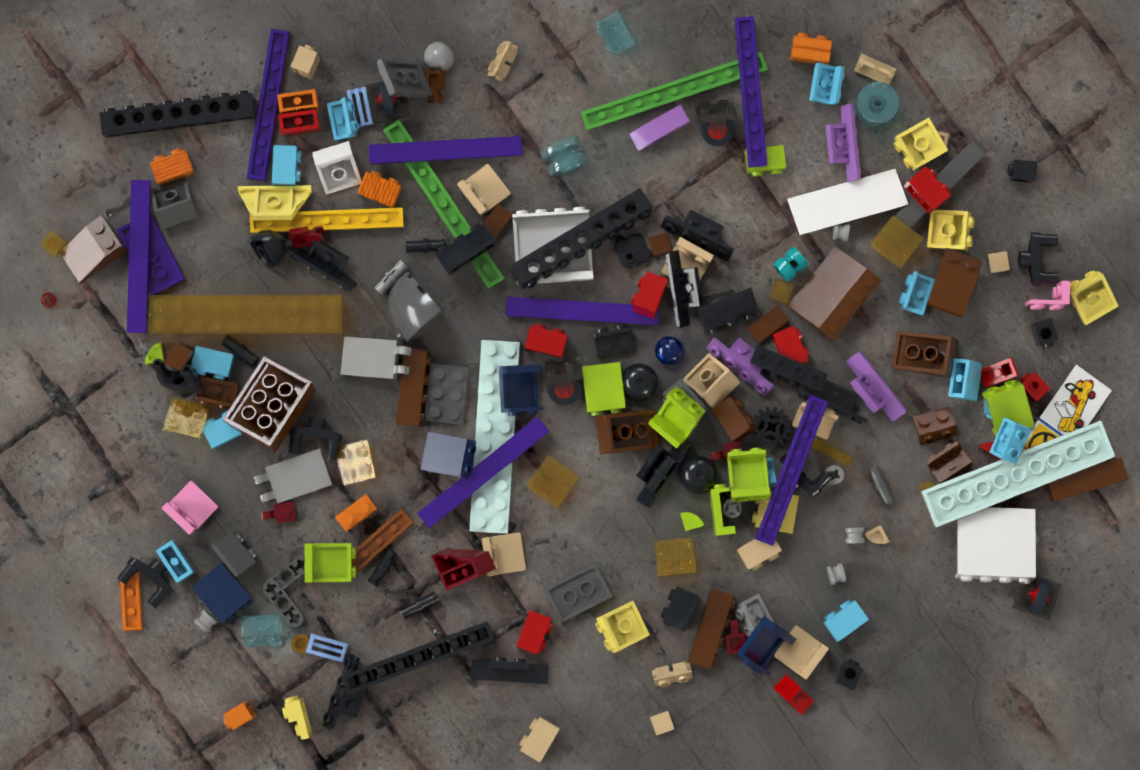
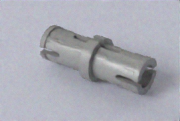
[374,260,409,296]

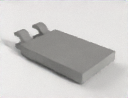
[340,337,412,379]
[254,448,332,504]

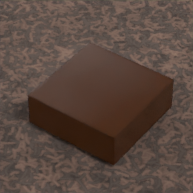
[648,233,672,257]

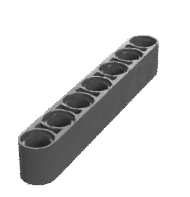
[881,139,988,243]

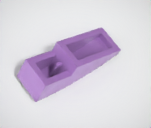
[629,105,690,151]

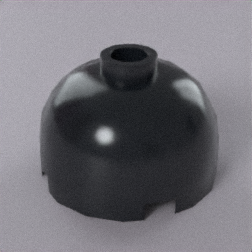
[250,230,286,269]
[622,363,658,401]
[679,455,718,494]

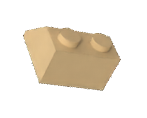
[683,353,740,409]

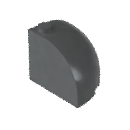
[388,271,444,344]

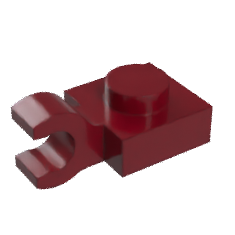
[289,226,325,248]
[710,441,744,463]
[261,502,296,524]
[725,619,746,654]

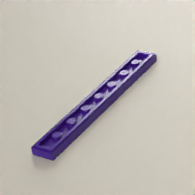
[734,16,767,168]
[246,29,290,182]
[368,136,522,165]
[127,180,151,333]
[506,297,660,326]
[755,394,829,546]
[417,416,550,528]

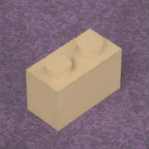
[291,45,321,80]
[736,539,782,571]
[519,716,560,762]

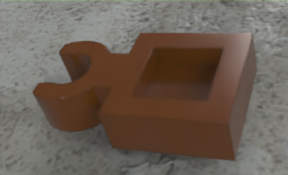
[426,70,446,103]

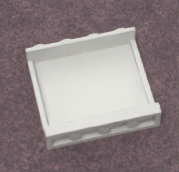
[512,207,593,285]
[955,507,1036,584]

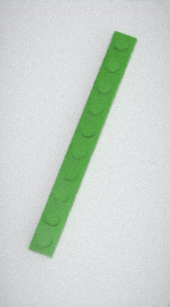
[581,52,768,131]
[383,120,504,289]

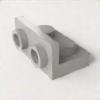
[734,593,774,637]

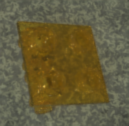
[870,215,923,269]
[162,397,210,439]
[337,440,377,485]
[526,455,579,508]
[654,538,697,577]

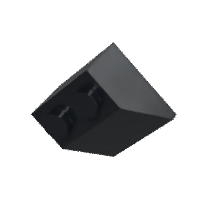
[660,586,699,632]

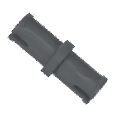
[868,465,895,505]

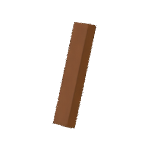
[352,508,415,574]

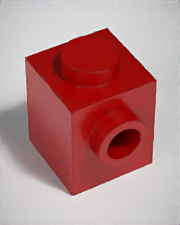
[1020,372,1051,402]

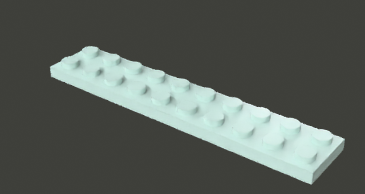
[469,340,520,534]
[921,421,1115,527]

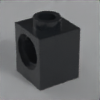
[1007,159,1037,183]
[1030,318,1058,348]
[834,659,863,690]

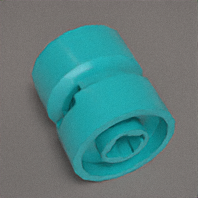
[772,247,809,283]

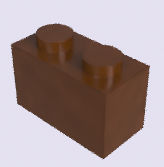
[164,341,194,371]
[712,396,757,442]

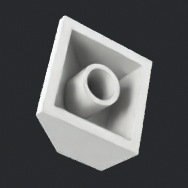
[312,141,362,195]

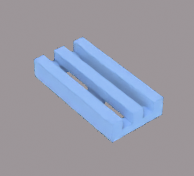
[347,87,373,128]
[305,633,348,662]

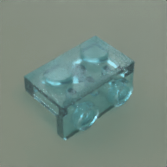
[595,10,638,55]
[241,614,282,647]

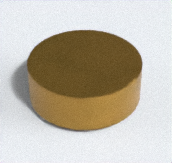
[291,634,310,653]

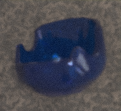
[654,336,685,365]

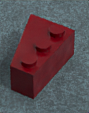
[431,548,496,591]

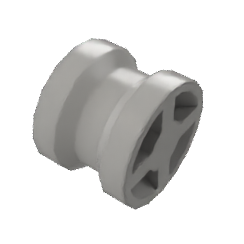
[832,222,850,242]
[825,465,844,485]
[722,499,742,518]
[845,527,865,544]
[826,563,846,585]
[194,609,218,633]

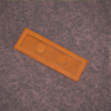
[120,572,143,631]

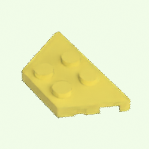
[238,185,312,220]

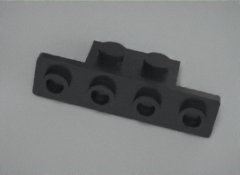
[660,210,734,261]
[286,241,357,291]
[666,250,703,328]
[750,346,828,391]
[796,380,868,424]
[636,441,692,508]
[322,653,368,731]
[471,657,549,684]

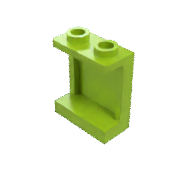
[582,362,626,416]
[982,380,1035,437]
[648,386,706,448]
[727,448,770,502]
[709,484,736,536]
[305,543,356,582]

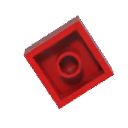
[904,166,951,215]

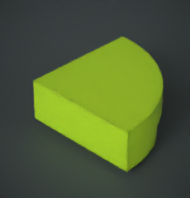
[145,342,165,365]
[680,512,704,531]

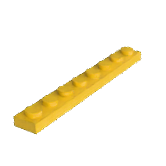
[250,208,404,233]

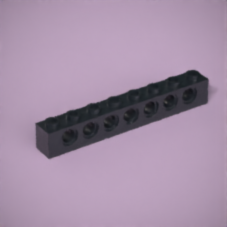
[99,91,256,138]
[510,188,653,290]
[341,621,494,694]

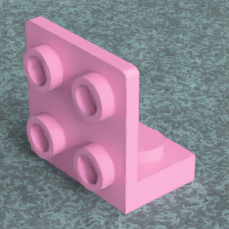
[1025,281,1070,311]
[162,481,218,535]

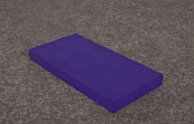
[116,212,186,297]

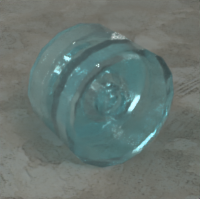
[854,81,899,127]
[540,135,588,177]

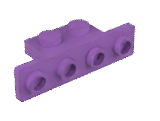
[826,104,861,182]
[706,337,774,396]
[846,351,907,421]

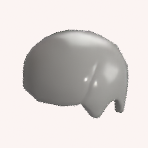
[424,42,454,71]

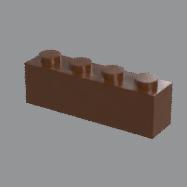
[396,349,431,427]
[1046,456,1128,502]
[688,588,736,669]

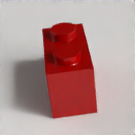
[278,109,321,137]
[631,271,668,319]
[525,323,568,358]
[771,326,810,364]
[516,610,553,655]

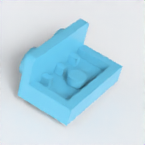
[809,62,844,105]
[327,97,359,141]
[899,271,934,316]

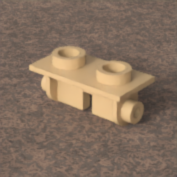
[487,41,518,82]
[854,53,896,86]
[652,661,693,687]

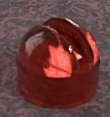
[41,292,57,308]

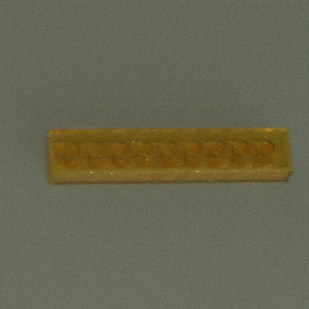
[149,295,344,335]

